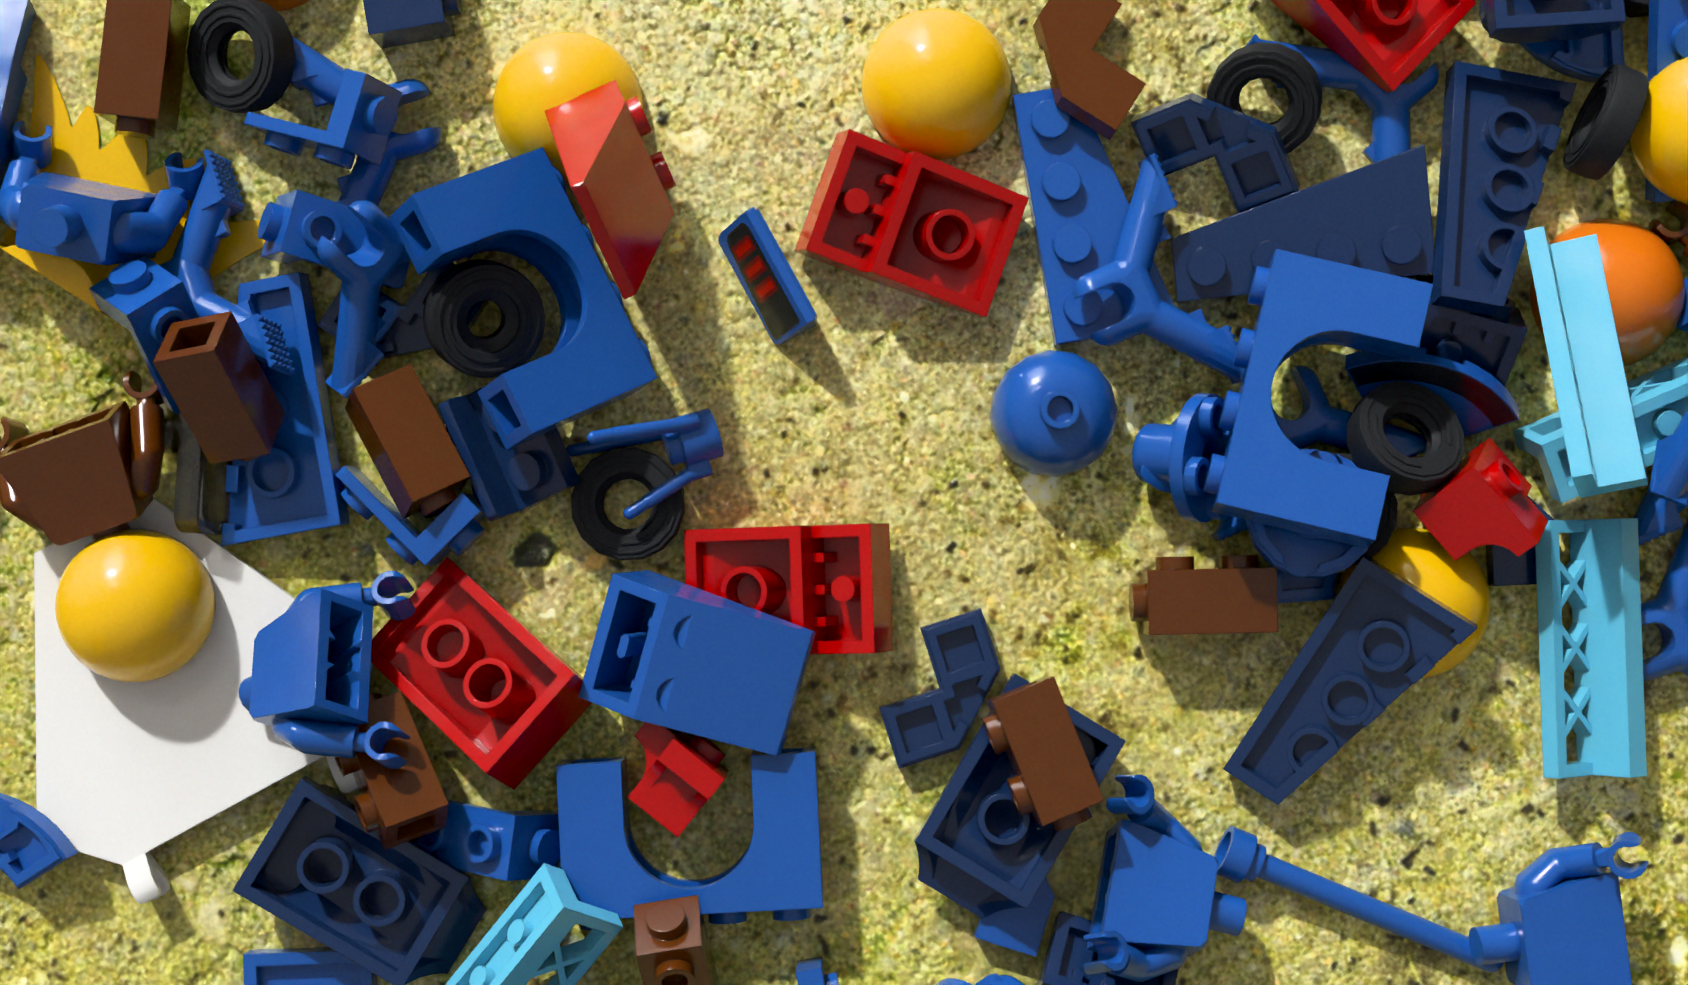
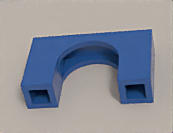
[390,147,657,451]
[1203,249,1433,548]
[556,747,823,931]

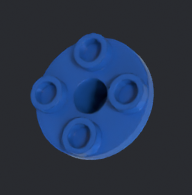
[1132,393,1230,523]

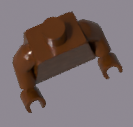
[0,370,165,546]

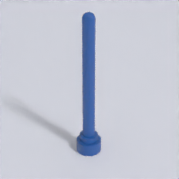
[1214,826,1504,973]

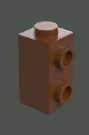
[94,0,191,139]
[153,311,285,464]
[345,364,470,519]
[1129,555,1279,635]
[982,676,1104,831]
[334,691,449,850]
[633,895,719,985]

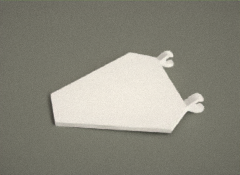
[34,497,374,904]

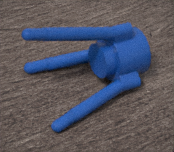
[566,408,724,520]

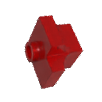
[1413,437,1548,561]
[628,722,729,837]

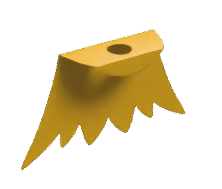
[0,54,265,320]

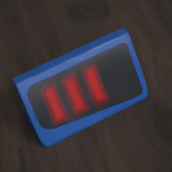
[718,207,818,345]

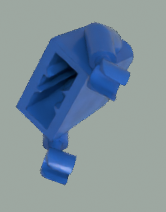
[0,121,205,265]
[239,571,416,769]
[1083,775,1247,982]
[1469,832,1649,985]

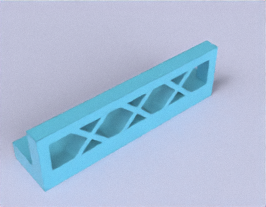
[1524,226,1648,498]
[1512,356,1688,503]
[1535,518,1647,779]
[445,863,623,985]

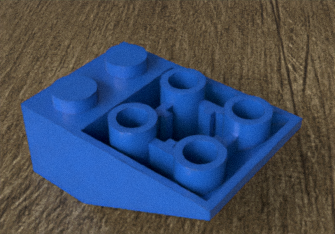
[578,570,816,756]

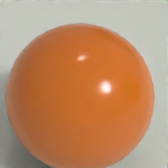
[1530,218,1685,367]

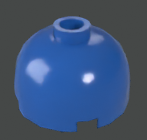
[989,350,1118,477]

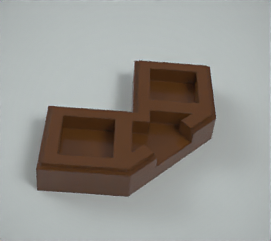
[1033,0,1146,140]

